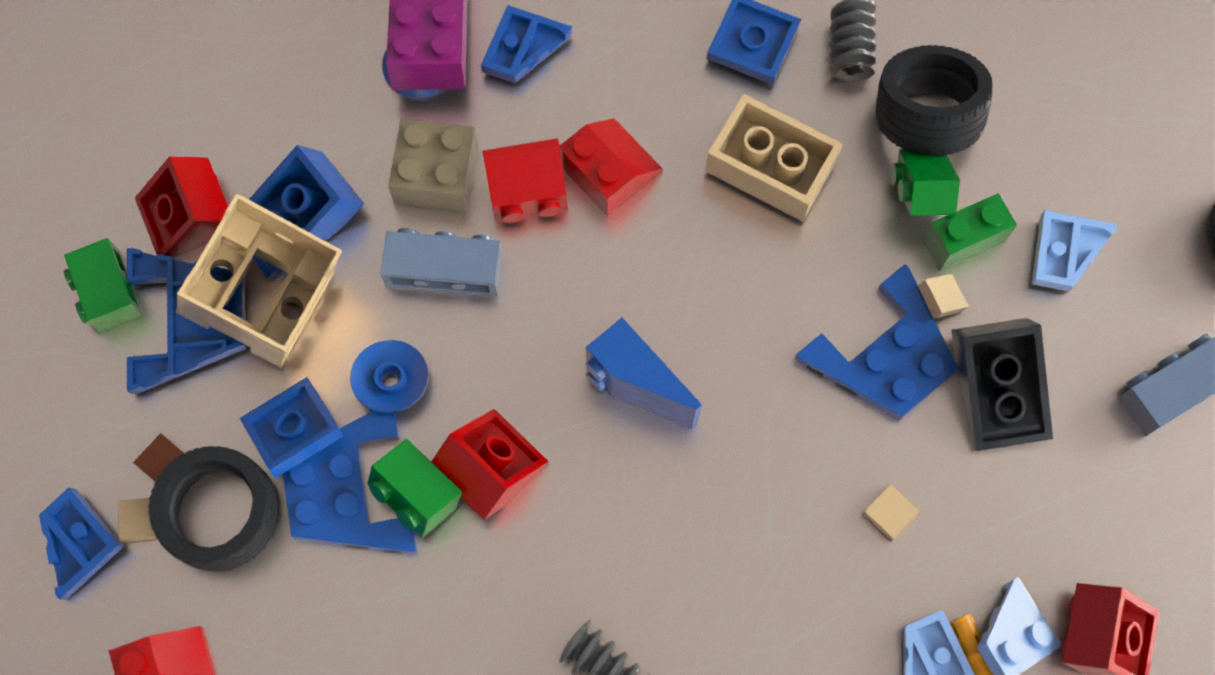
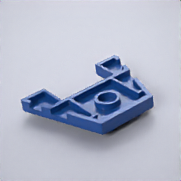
[127,248,247,394]
[794,264,958,421]
[283,411,417,554]

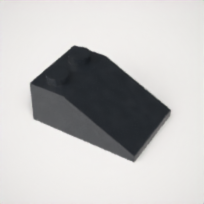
[951,318,1053,451]

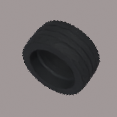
[876,45,993,156]
[148,446,279,571]

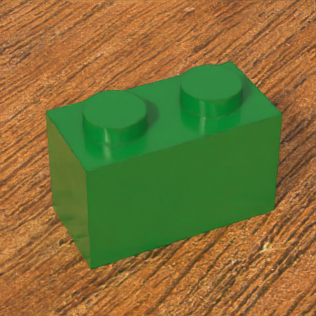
[891,149,960,216]
[922,193,1017,270]
[64,238,143,333]
[367,438,462,538]

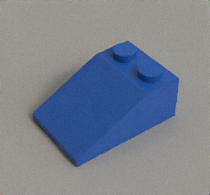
[249,145,365,279]
[585,317,702,429]

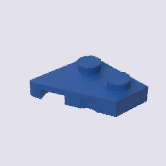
[481,5,572,83]
[39,487,124,600]

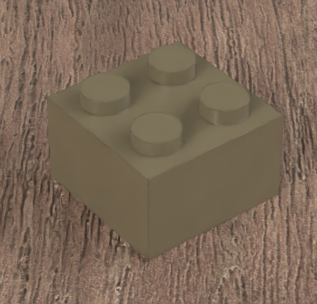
[388,118,478,213]

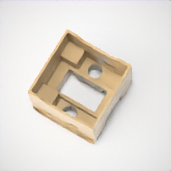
[176,193,342,368]

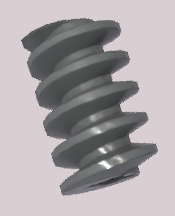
[830,0,877,81]
[559,620,650,675]

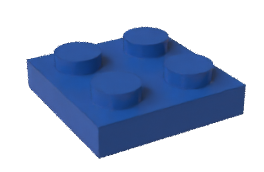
[707,0,801,85]
[240,377,344,479]

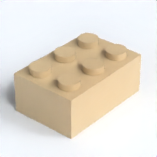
[705,93,843,222]

